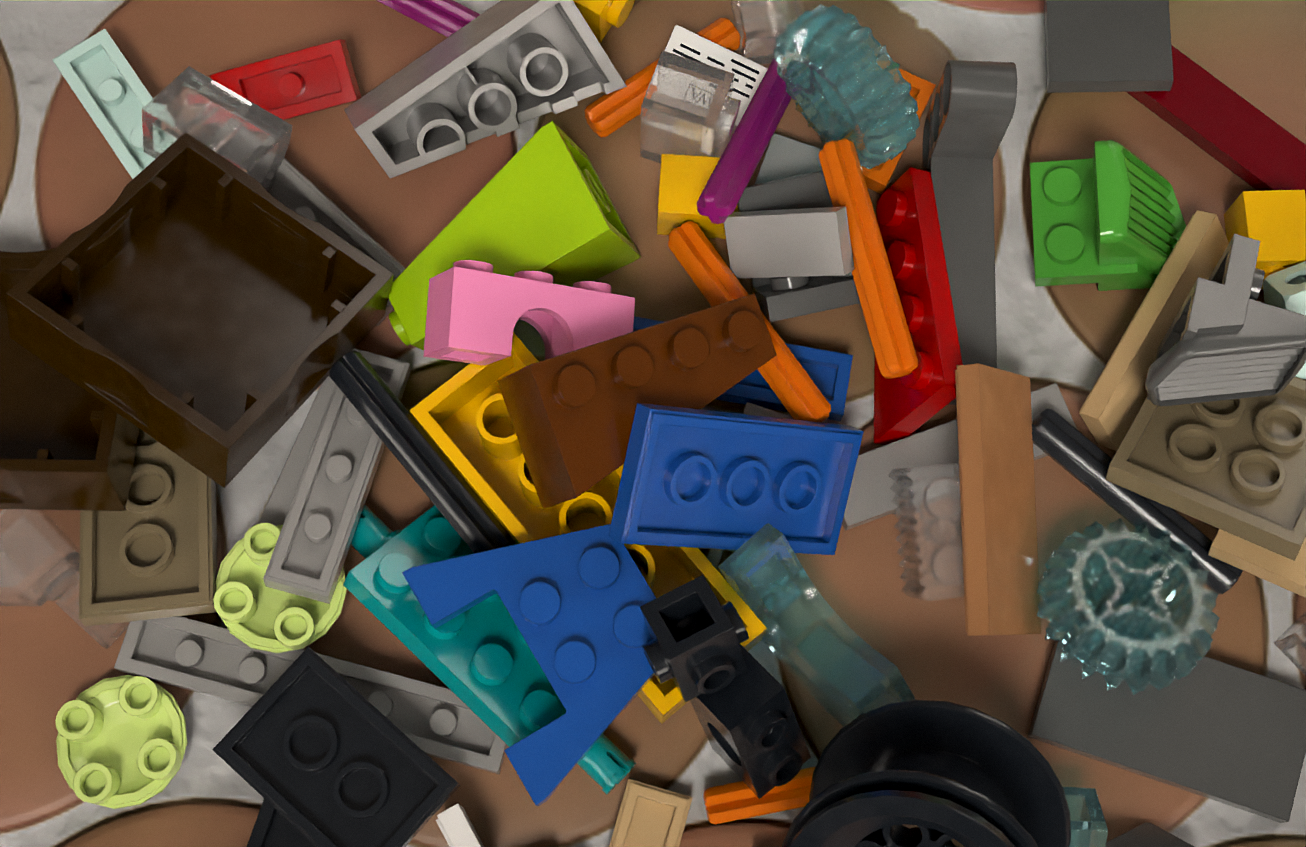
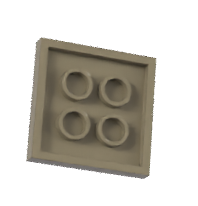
[1105,377,1306,561]

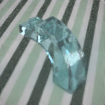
[718,523,916,727]

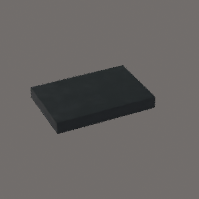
[212,646,460,847]

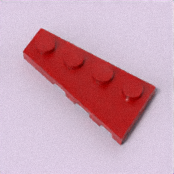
[874,167,963,445]

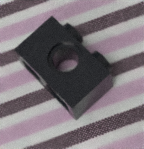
[690,644,811,799]

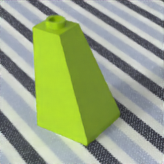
[389,121,641,350]

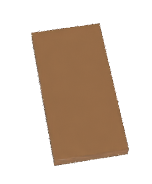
[955,363,1042,636]

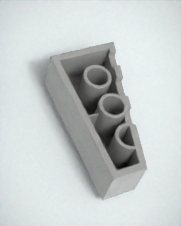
[344,0,627,179]

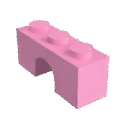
[423,260,635,366]

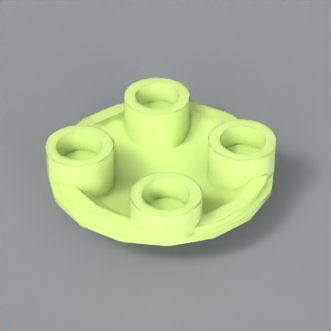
[213,523,347,653]
[55,675,188,809]

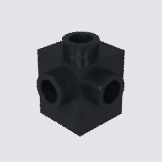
[640,575,749,702]

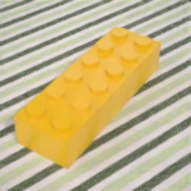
[410,332,767,724]

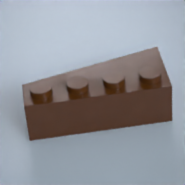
[497,293,777,509]

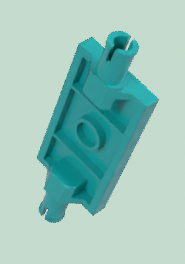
[343,505,636,794]

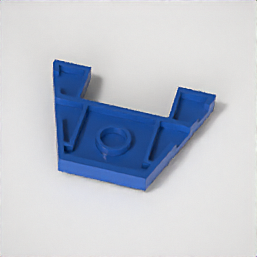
[402,524,656,807]

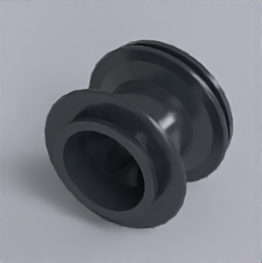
[782,700,1071,847]

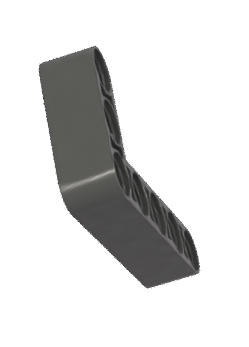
[922,60,1017,405]

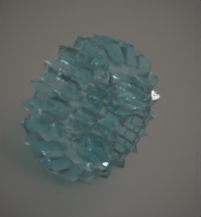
[773,4,920,169]
[1037,518,1220,694]

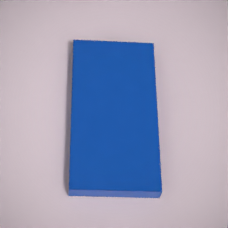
[608,403,864,555]

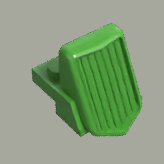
[1030,140,1186,291]

